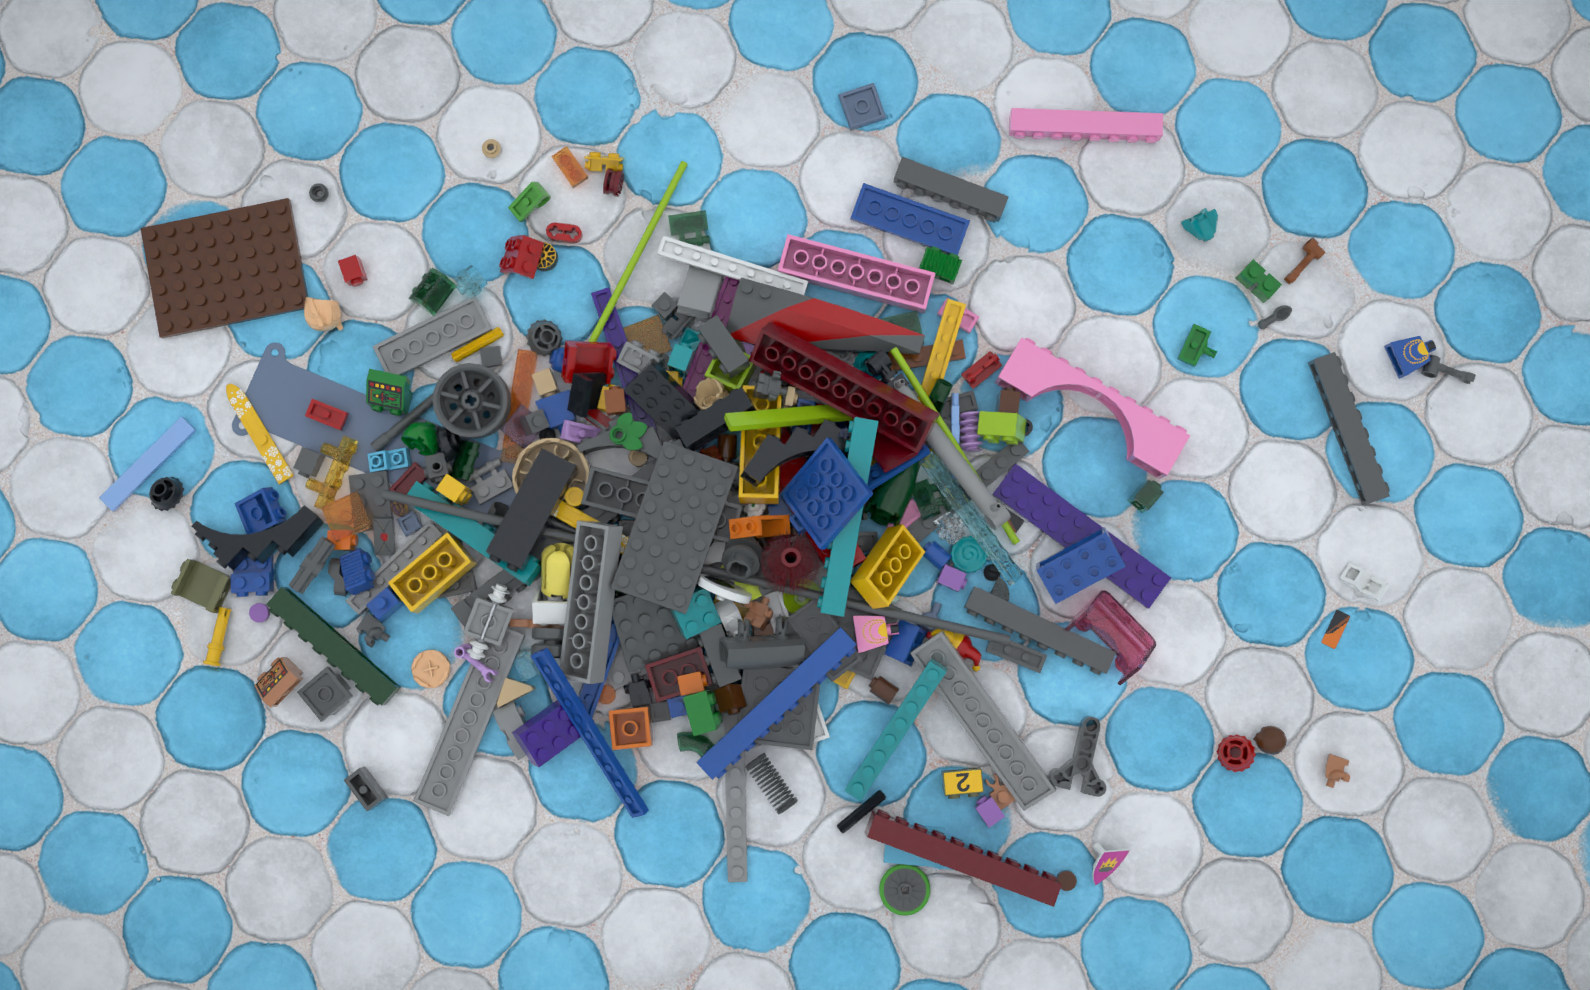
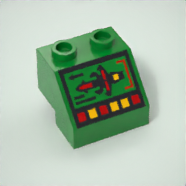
[366,369,413,416]

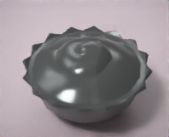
[526,319,563,356]

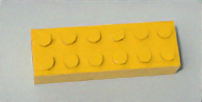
[739,385,782,504]

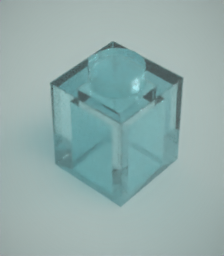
[513,650,541,682]

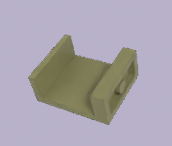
[171,559,231,613]

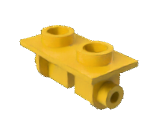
[584,152,624,172]

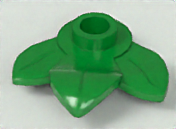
[609,412,647,450]

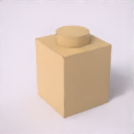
[531,368,560,399]

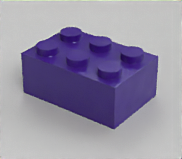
[512,700,581,767]

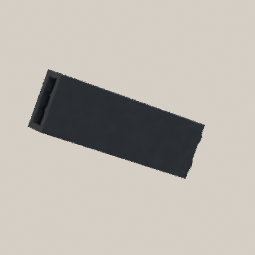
[486,448,578,572]

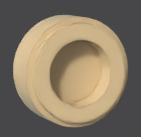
[629,450,648,467]

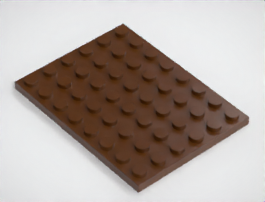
[140,198,308,339]

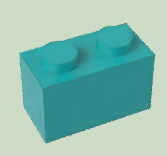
[667,342,695,377]

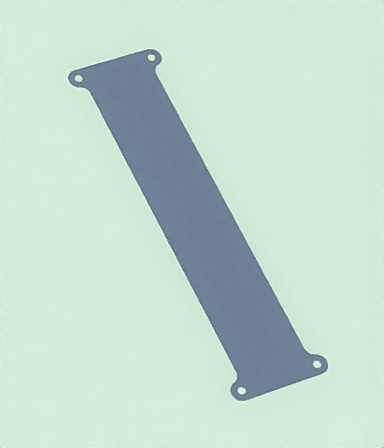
[232,343,589,543]

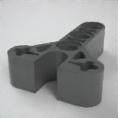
[1048,716,1106,797]

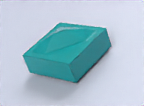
[678,327,700,353]

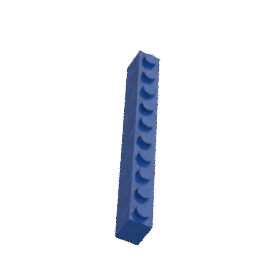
[696,627,857,780]

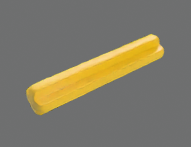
[451,327,504,362]

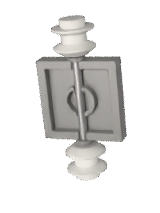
[463,583,514,660]

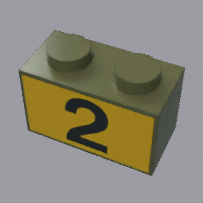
[941,767,984,799]

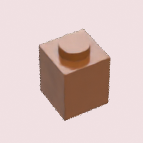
[604,386,627,416]

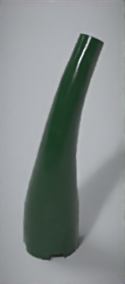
[864,378,953,527]

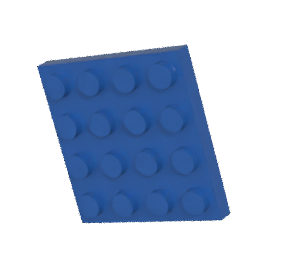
[780,437,874,550]

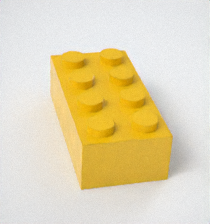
[850,524,925,609]
[388,532,477,614]

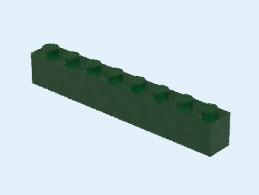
[266,587,401,706]

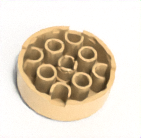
[512,438,591,517]

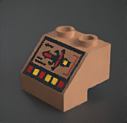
[254,657,303,708]

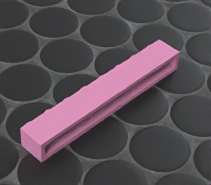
[1009,108,1163,143]

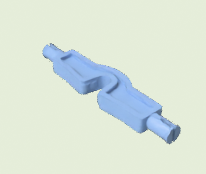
[950,393,960,479]

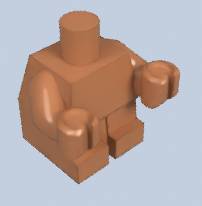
[743,596,773,631]
[1325,753,1350,788]

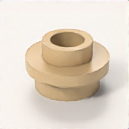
[482,139,501,158]

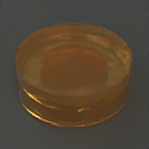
[599,685,616,704]

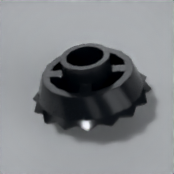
[436,426,461,461]
[149,477,184,511]

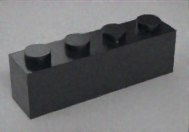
[675,387,757,451]

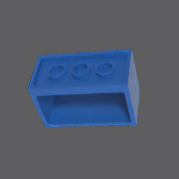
[1036,527,1126,604]

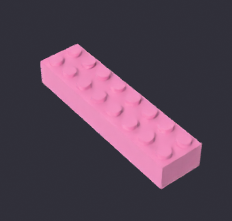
[778,234,935,314]

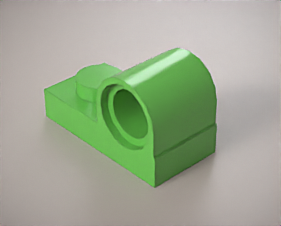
[508,182,551,222]

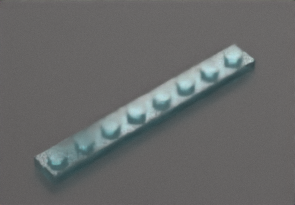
[919,451,1023,586]

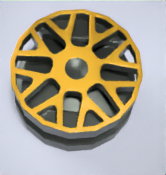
[537,242,558,271]

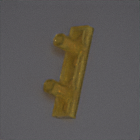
[306,435,358,511]

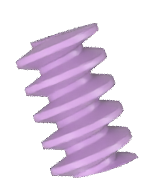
[959,411,983,452]

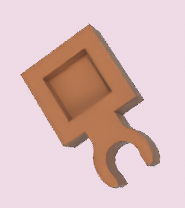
[985,774,1015,810]

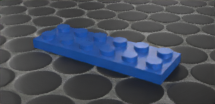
[850,183,970,255]

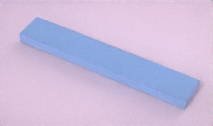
[99,417,197,512]

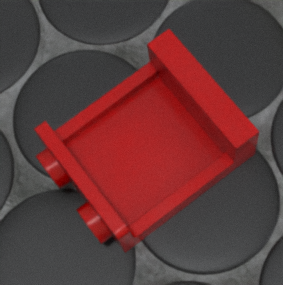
[561,340,616,384]

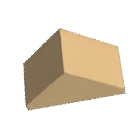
[497,677,536,708]

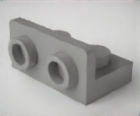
[616,339,663,373]

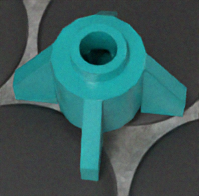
[1181,208,1218,242]

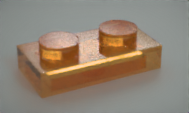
[551,146,588,188]

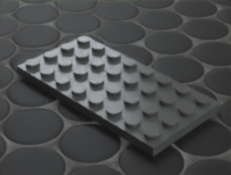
[611,441,738,615]

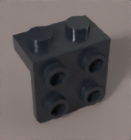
[567,372,606,417]

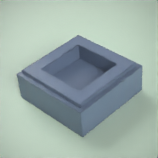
[397,510,423,537]

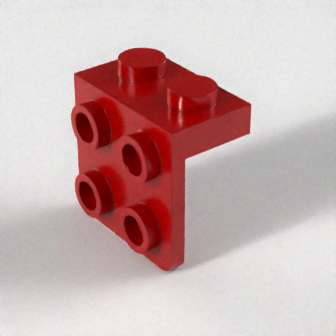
[499,235,544,279]

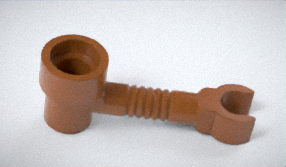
[1284,237,1325,284]

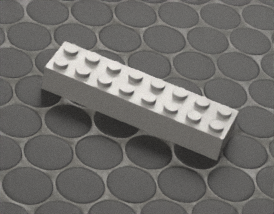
[560,521,623,684]

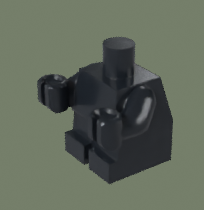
[623,673,652,708]

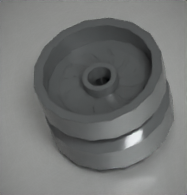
[531,628,564,658]

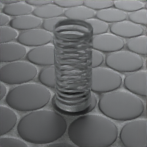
[745,753,798,815]

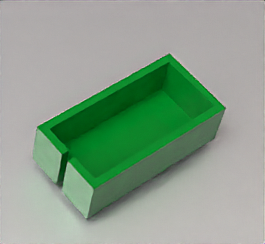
[683,689,723,736]

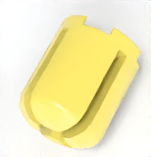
[541,543,574,599]

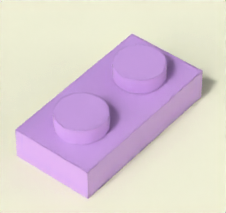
[560,420,601,444]

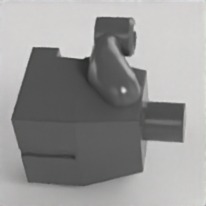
[753,370,787,401]
[356,613,391,648]

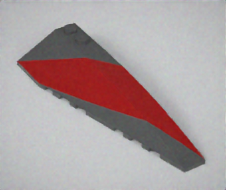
[727,277,925,354]

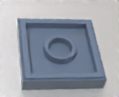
[838,83,886,131]

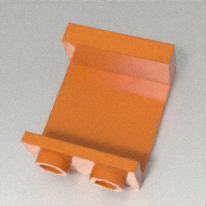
[729,515,790,539]

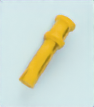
[203,607,232,666]

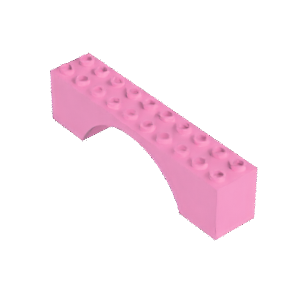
[994,338,1191,479]

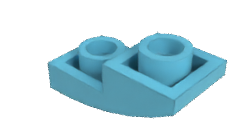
[367,447,411,473]

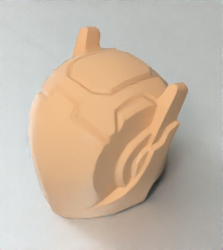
[304,297,343,331]

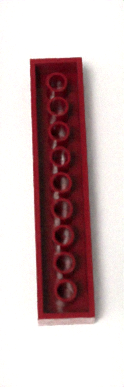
[749,322,940,453]
[864,809,1062,907]

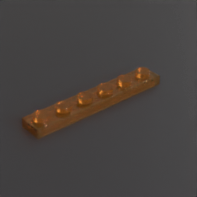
[500,349,537,464]

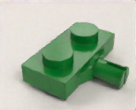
[1177,324,1217,367]

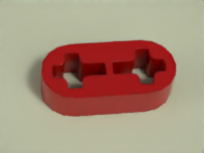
[546,222,583,244]

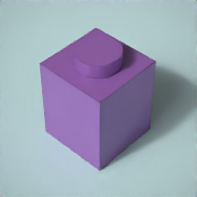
[936,564,968,592]
[974,795,1005,828]

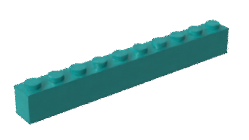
[817,417,878,617]

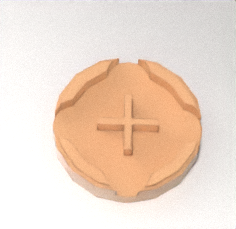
[411,650,451,688]

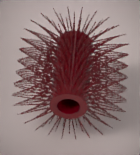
[761,529,821,596]

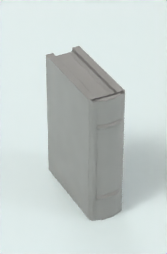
[677,265,724,320]

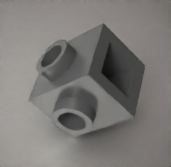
[423,453,453,484]

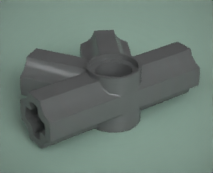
[289,536,336,594]

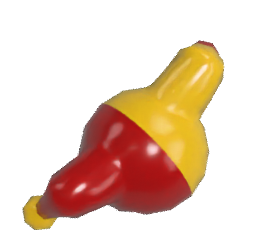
[926,628,982,672]

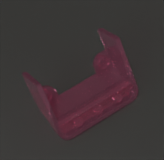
[1065,590,1156,685]

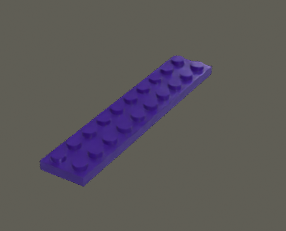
[992,463,1171,609]

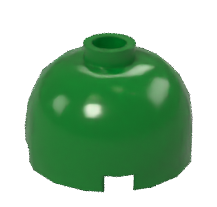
[401,421,439,456]

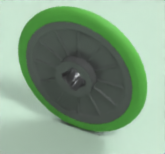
[879,864,930,916]

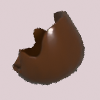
[1253,726,1287,755]

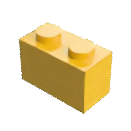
[435,474,472,506]

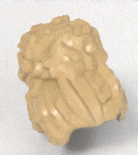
[694,377,729,410]

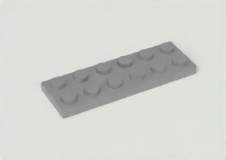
[372,296,492,375]

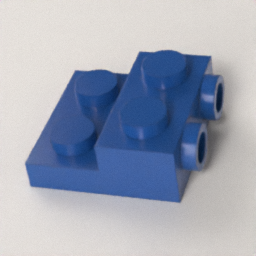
[234,487,287,534]
[231,554,274,597]

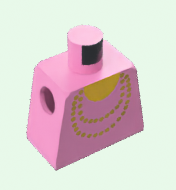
[853,616,899,653]

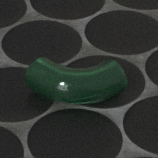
[677,732,715,757]

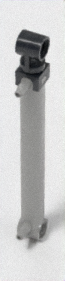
[865,350,1011,530]

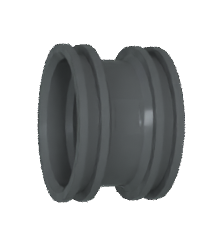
[432,363,512,439]

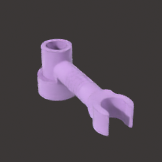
[454,643,499,682]

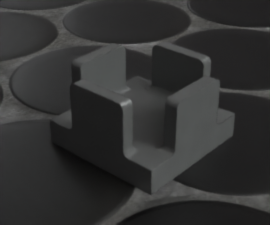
[297,667,353,722]

